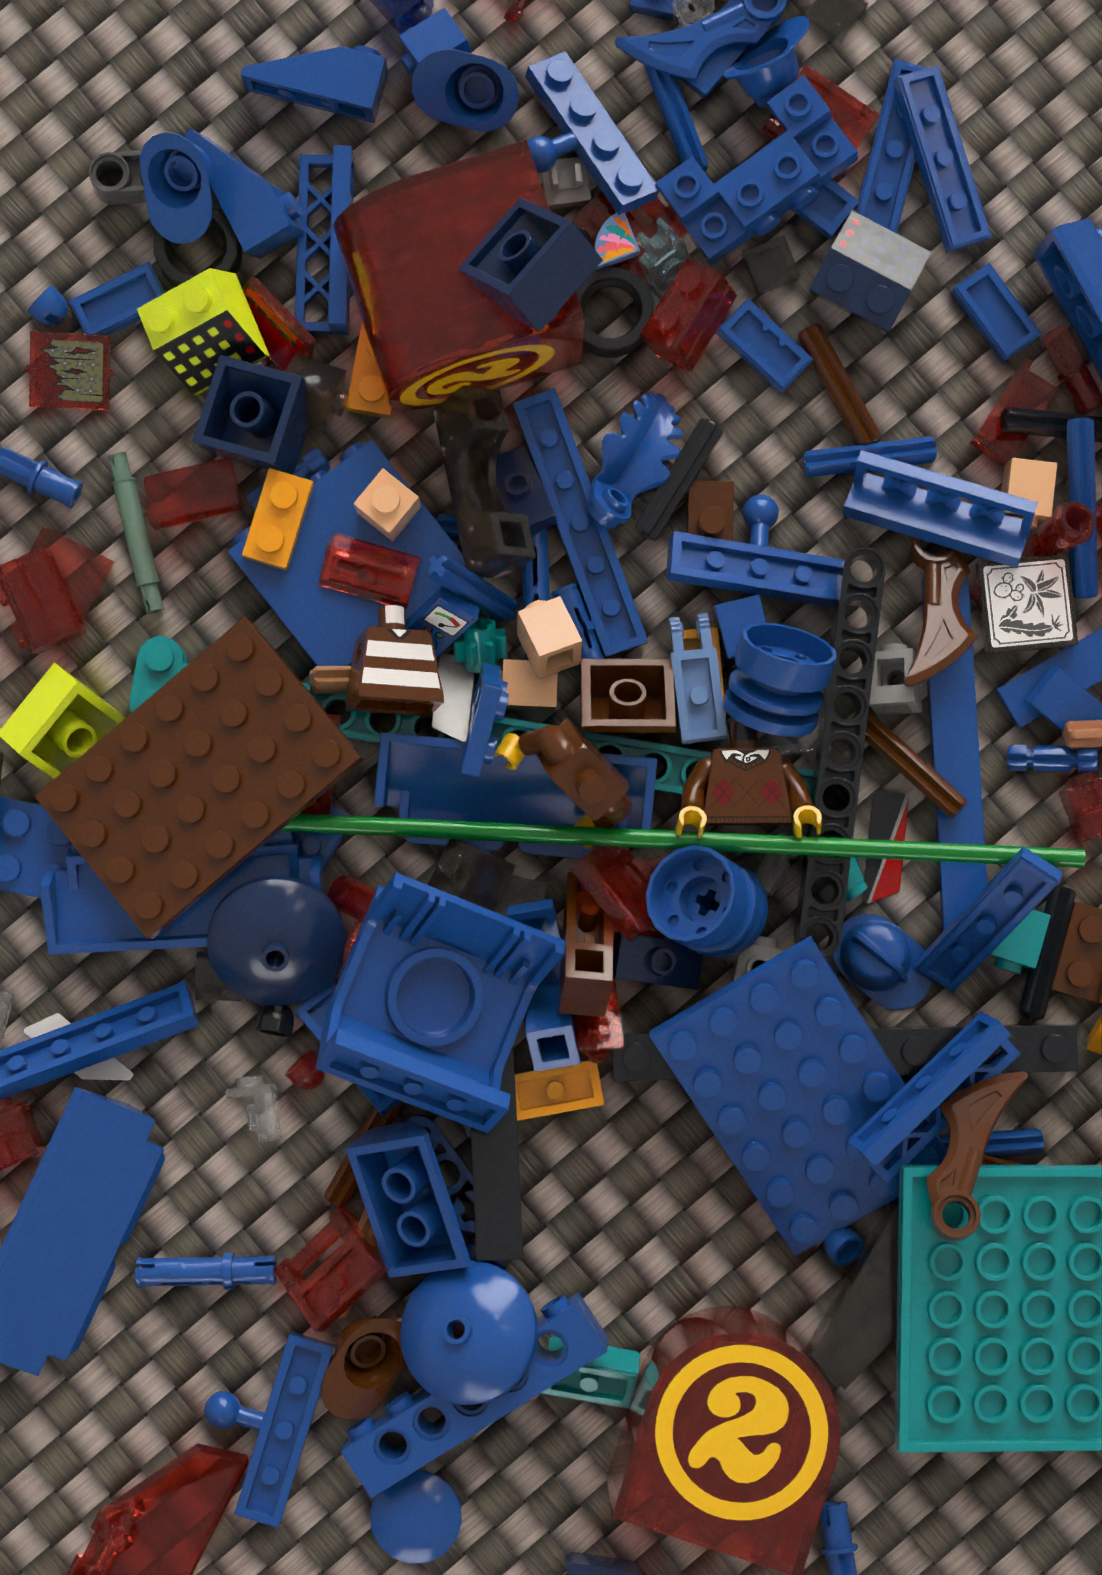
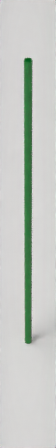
[280,814,1086,868]

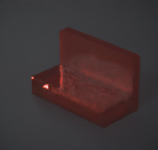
[970,357,1058,465]
[144,458,243,531]

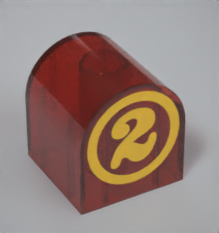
[333,140,585,410]
[607,1306,841,1575]

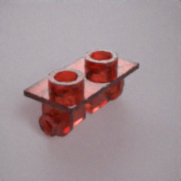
[573,978,624,1063]

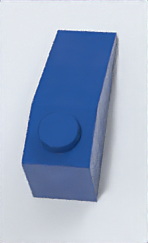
[241,45,388,123]
[184,129,305,259]

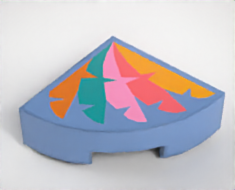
[595,212,640,269]

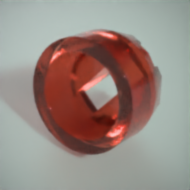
[285,1049,325,1090]

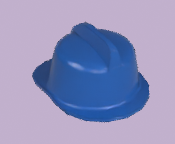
[723,16,810,108]
[411,49,519,132]
[139,132,213,244]
[832,913,932,1010]

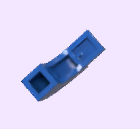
[507,898,580,1072]

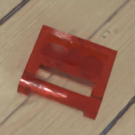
[274,1206,388,1332]

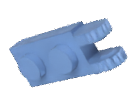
[669,613,728,745]

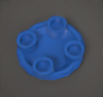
[370,1470,462,1564]

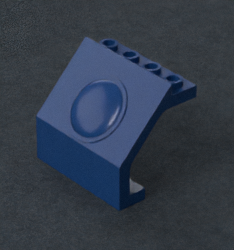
[316,872,565,1133]

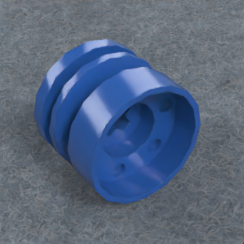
[723,623,837,737]
[646,845,768,960]

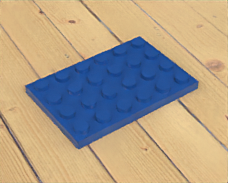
[649,936,947,1256]

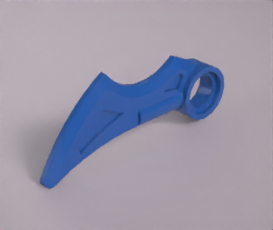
[615,0,787,80]

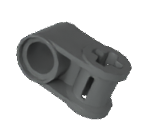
[89,150,146,205]

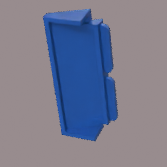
[374,732,657,862]
[40,831,324,955]
[0,1087,165,1376]

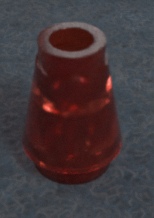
[1036,502,1095,557]

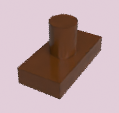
[687,480,734,541]

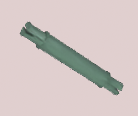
[108,452,165,614]

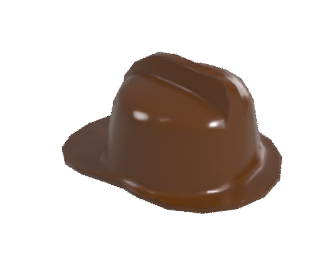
[321,1316,407,1420]

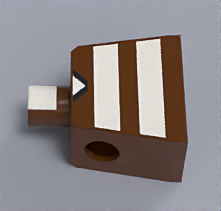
[345,605,444,716]

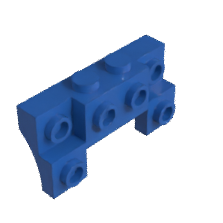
[656,75,858,266]

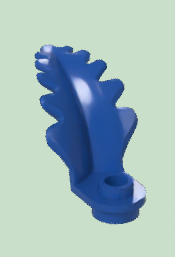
[587,392,683,529]

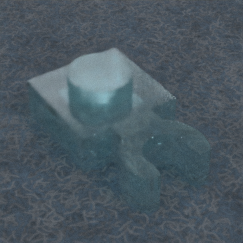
[636,217,694,295]

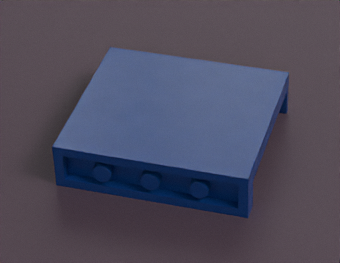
[227,439,474,666]

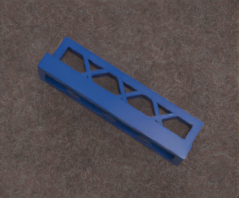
[294,145,355,335]
[843,450,1038,568]
[847,1012,1021,1184]

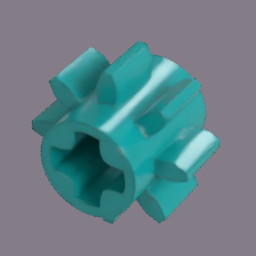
[453,617,508,673]

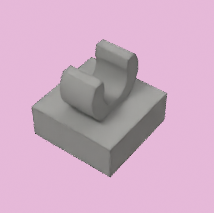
[542,157,591,210]

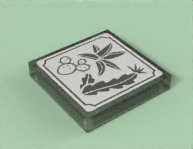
[975,554,1078,655]

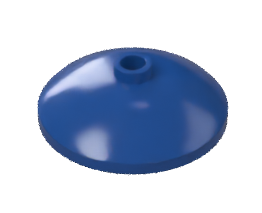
[400,1260,538,1405]

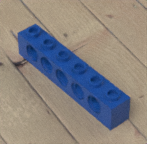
[340,1292,609,1498]

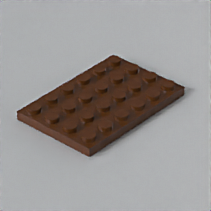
[35,616,364,939]

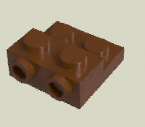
[1052,902,1102,1005]

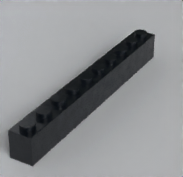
[611,1023,1078,1081]

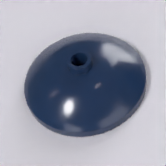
[207,876,346,1006]

